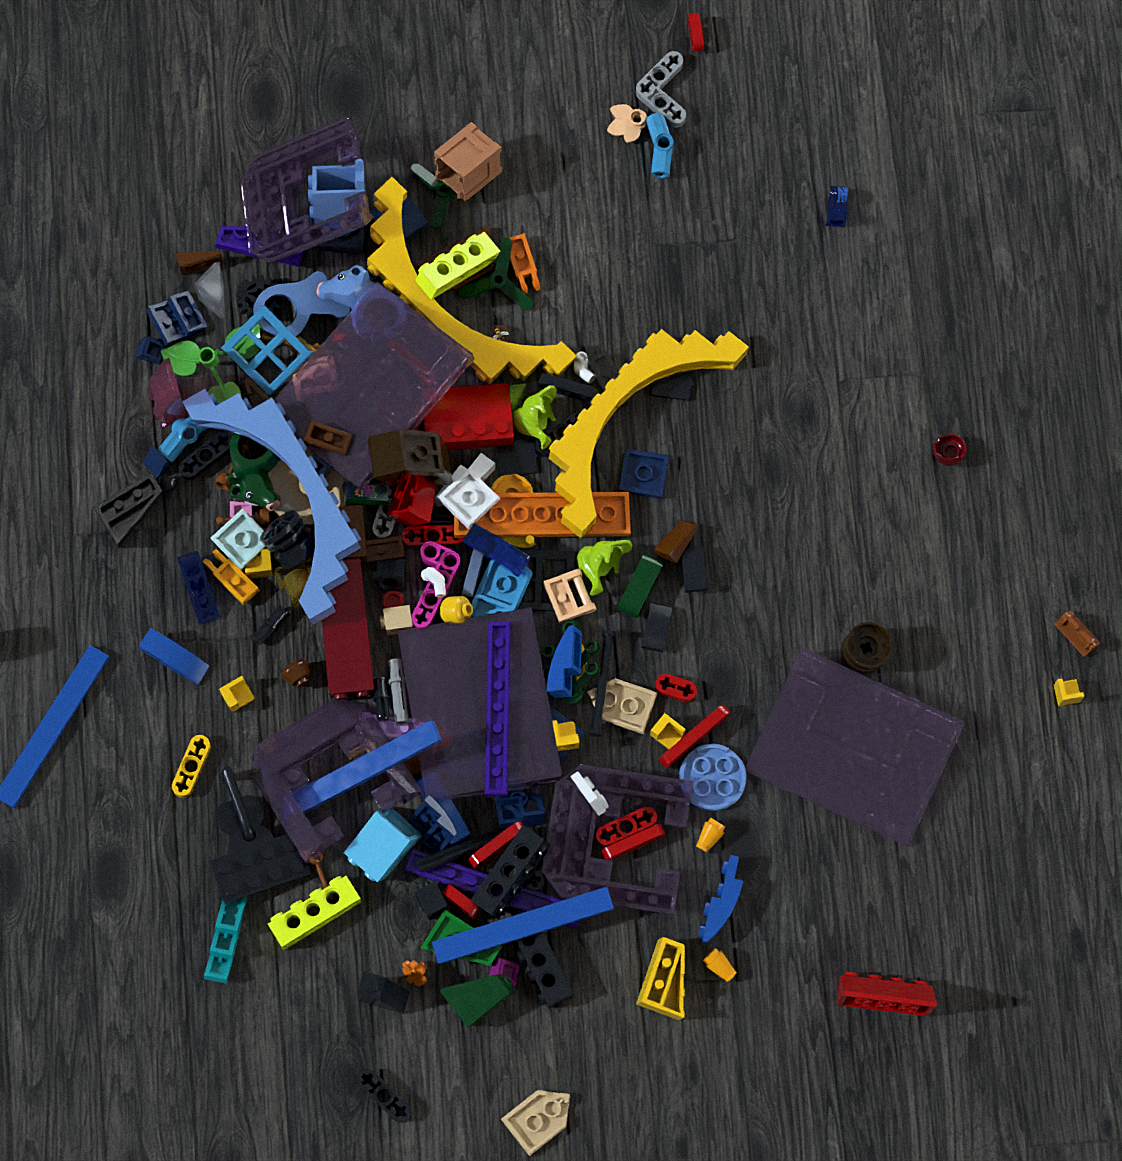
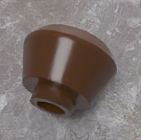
[281,659,311,688]

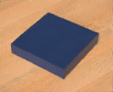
[619,449,669,499]

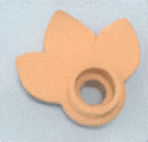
[607,104,647,143]

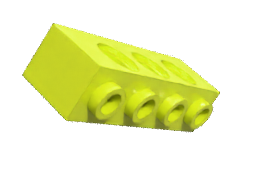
[415,232,500,300]
[268,876,361,950]

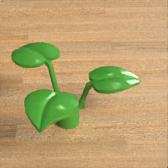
[161,324,261,404]

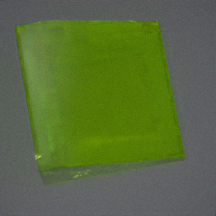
[509,384,526,413]

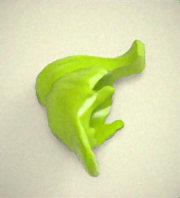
[512,385,557,450]
[577,540,632,596]

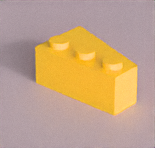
[636,937,685,1020]

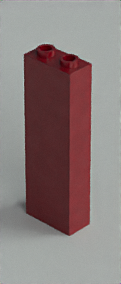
[322,558,375,700]

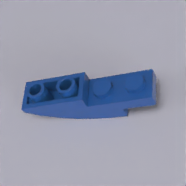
[698,855,743,946]

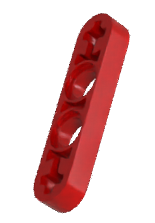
[659,704,731,769]

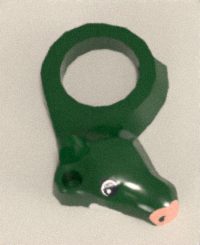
[228,433,280,511]

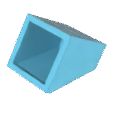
[344,806,423,882]

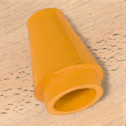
[696,818,725,853]
[703,948,737,982]

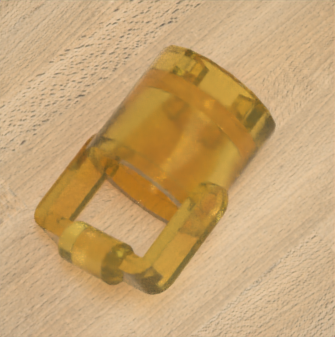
[274,563,311,608]

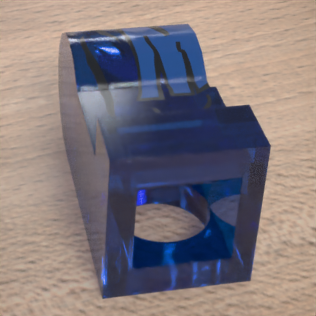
[825,185,848,227]

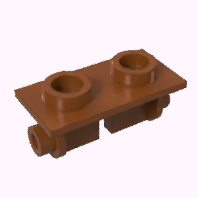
[1054,610,1100,657]

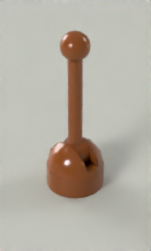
[214,443,250,491]
[216,508,270,526]
[303,846,334,901]

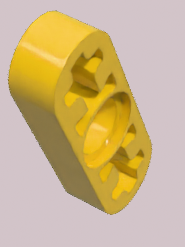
[172,735,211,798]

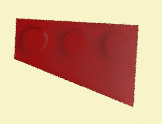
[387,474,437,527]

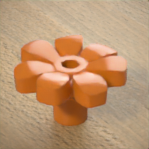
[402,960,427,987]

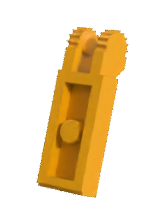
[202,549,260,606]

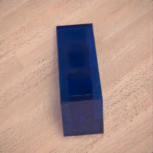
[177,550,220,624]

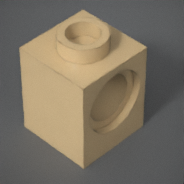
[380,605,413,636]

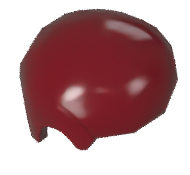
[933,434,967,466]

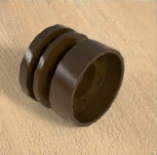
[841,622,893,674]

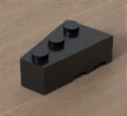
[94,472,163,548]

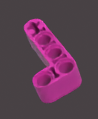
[411,541,461,633]

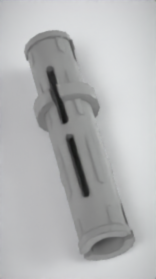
[388,659,409,726]

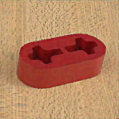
[688,13,704,52]
[655,674,697,703]
[441,884,482,920]

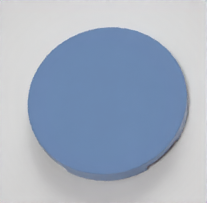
[679,744,747,811]

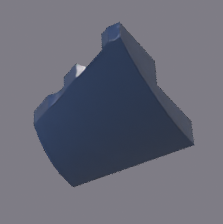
[494,788,545,829]

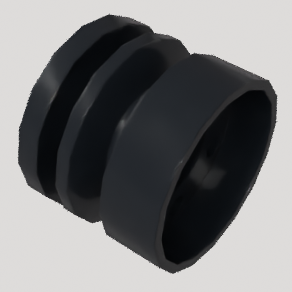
[260,510,315,569]

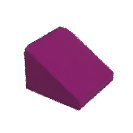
[489,958,520,987]

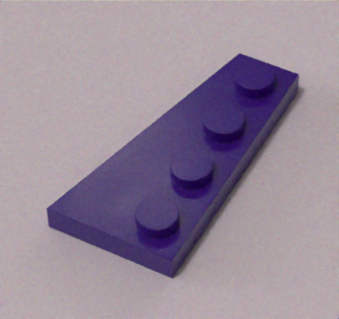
[215,226,310,267]

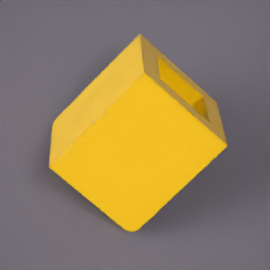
[245,549,273,579]
[219,676,255,713]
[1054,678,1084,706]
[650,713,686,749]
[552,720,579,752]

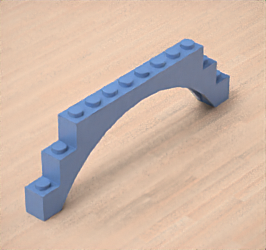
[182,389,361,625]

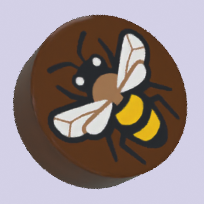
[489,325,510,343]

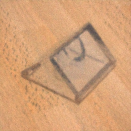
[194,262,225,318]

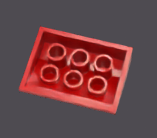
[422,383,514,451]
[836,972,937,1017]

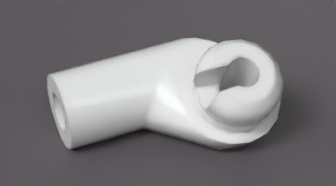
[574,352,596,384]
[421,567,446,597]

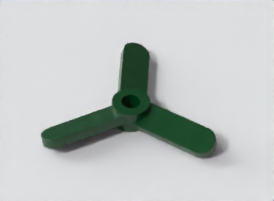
[410,164,457,229]
[458,237,534,310]

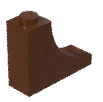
[300,504,367,568]

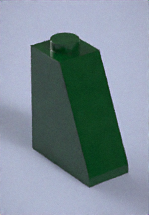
[440,974,515,1028]

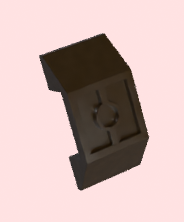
[367,429,453,486]

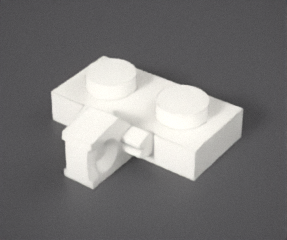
[570,771,609,816]

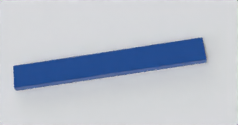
[0,645,110,809]
[279,720,442,821]
[432,887,614,965]

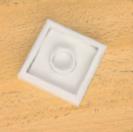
[438,468,500,529]

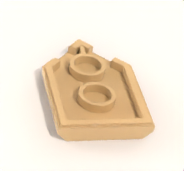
[587,678,658,734]
[501,1090,570,1156]

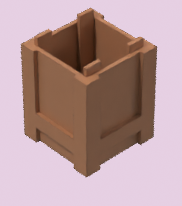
[434,122,502,201]

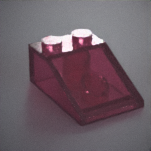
[147,358,187,426]

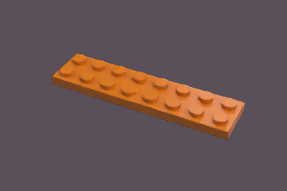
[454,492,631,538]

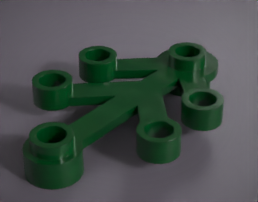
[542,620,600,705]

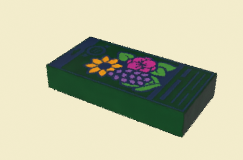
[342,482,389,506]

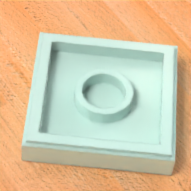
[211,508,267,570]

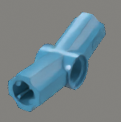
[646,113,673,179]
[158,417,208,462]

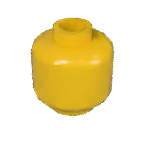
[439,596,473,625]

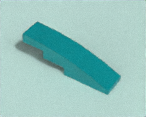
[204,897,248,984]

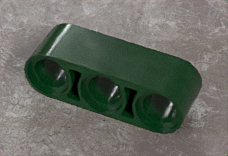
[617,553,664,618]

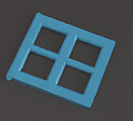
[221,305,313,397]

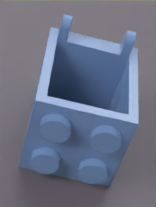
[308,159,366,227]

